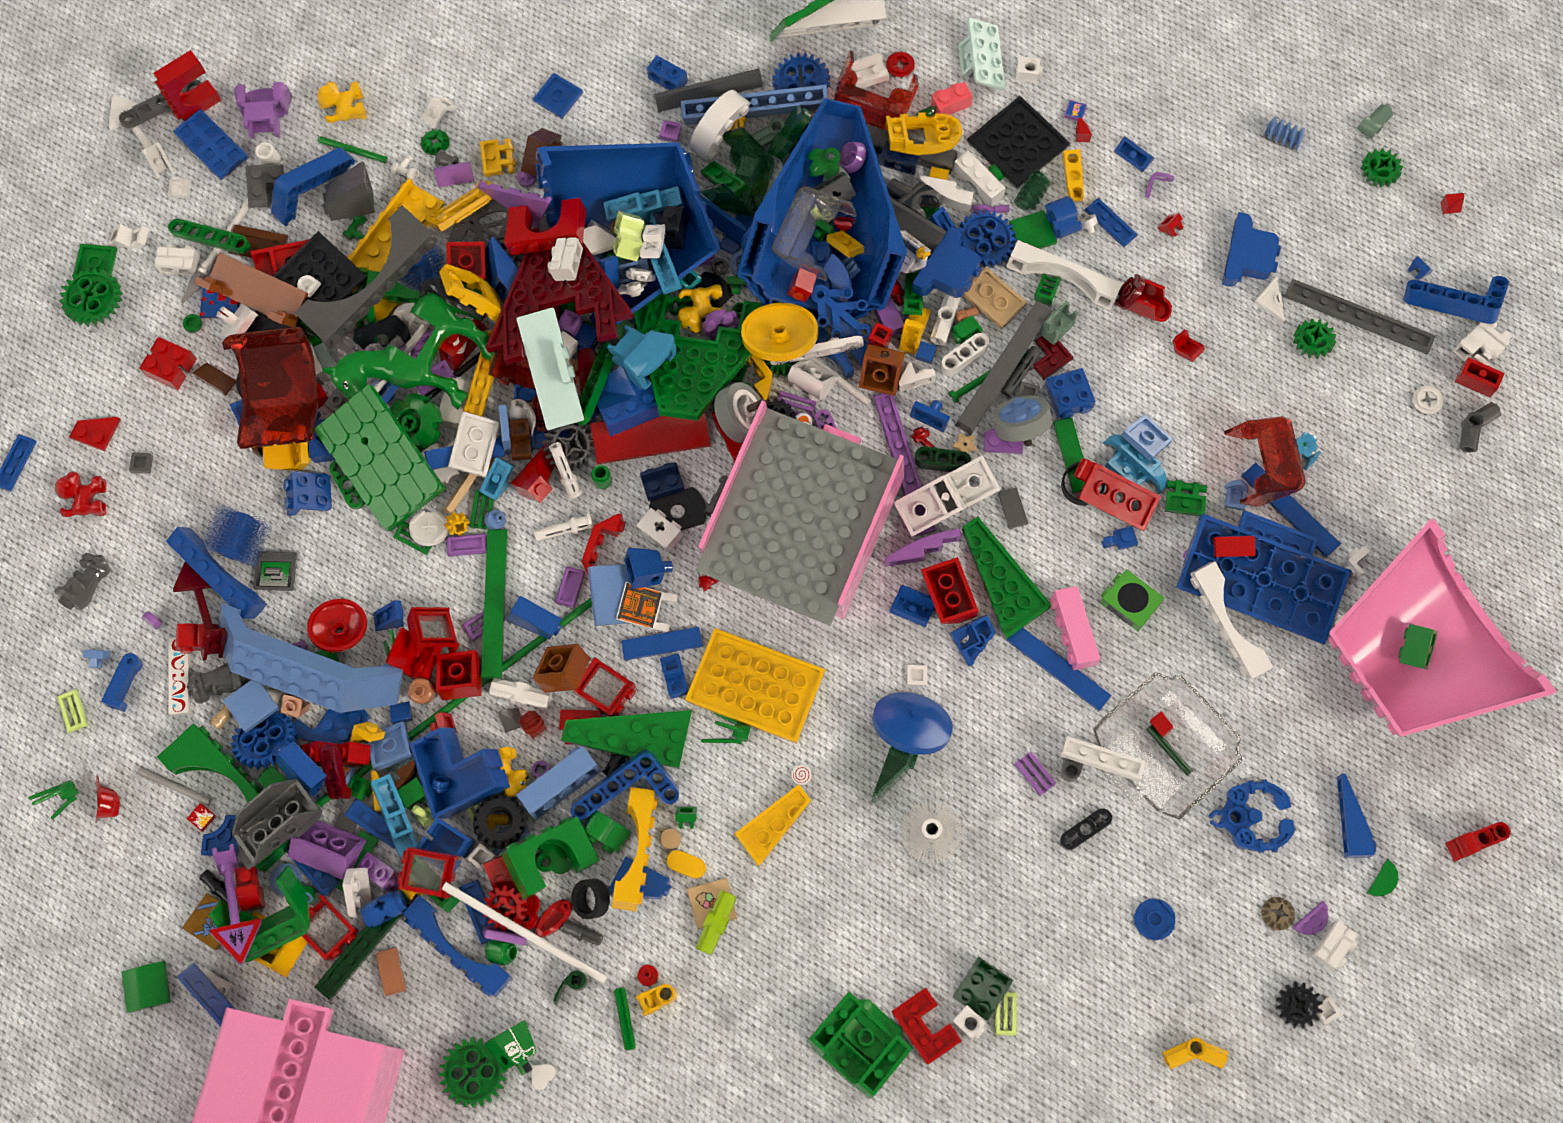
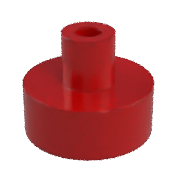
[637,965,659,986]

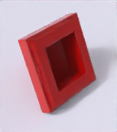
[833,216,856,232]

